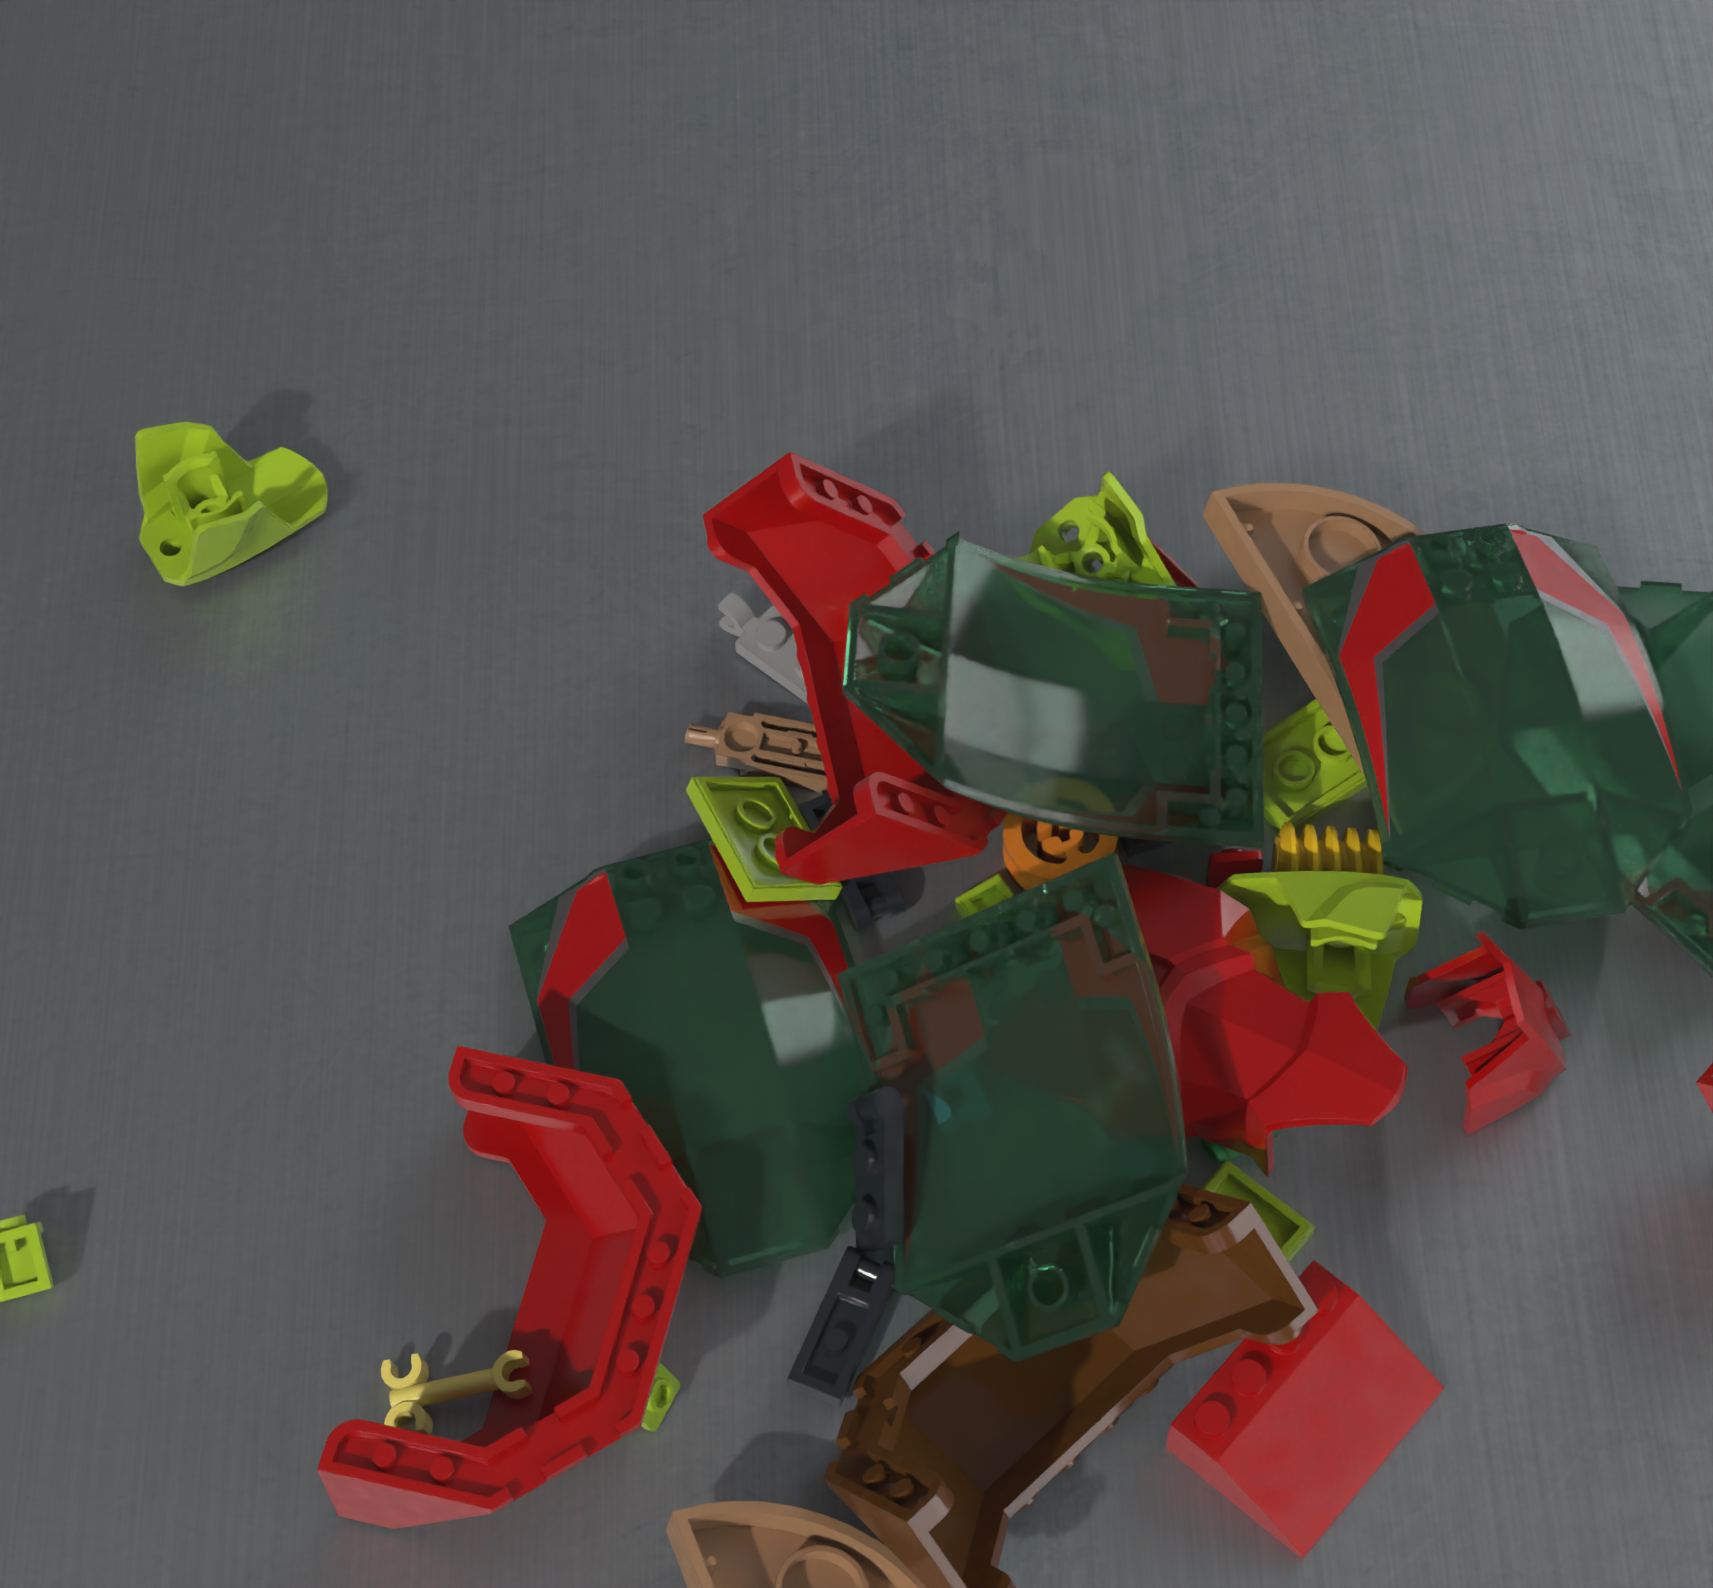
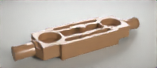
[685,712,828,794]

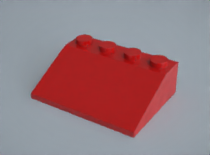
[1165,1260,1444,1560]

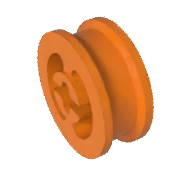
[1003,780,1119,903]

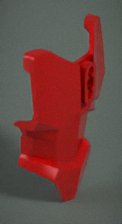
[979,862,1408,1177]

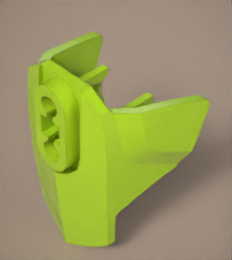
[135,421,328,586]
[998,471,1194,672]
[1216,871,1423,1032]

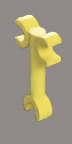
[381,1350,532,1435]

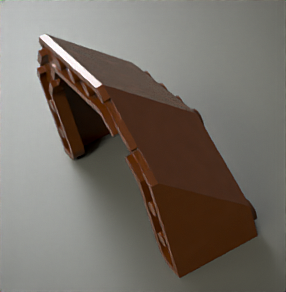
[824,1177,1319,1588]

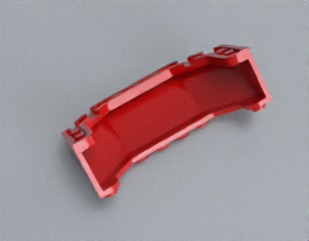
[703,452,1026,885]
[317,1045,702,1529]

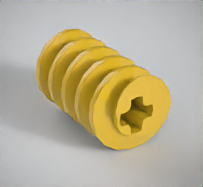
[1271,822,1384,875]

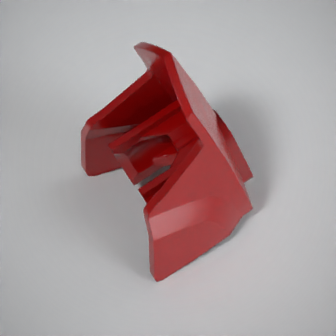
[1404,931,1571,1135]

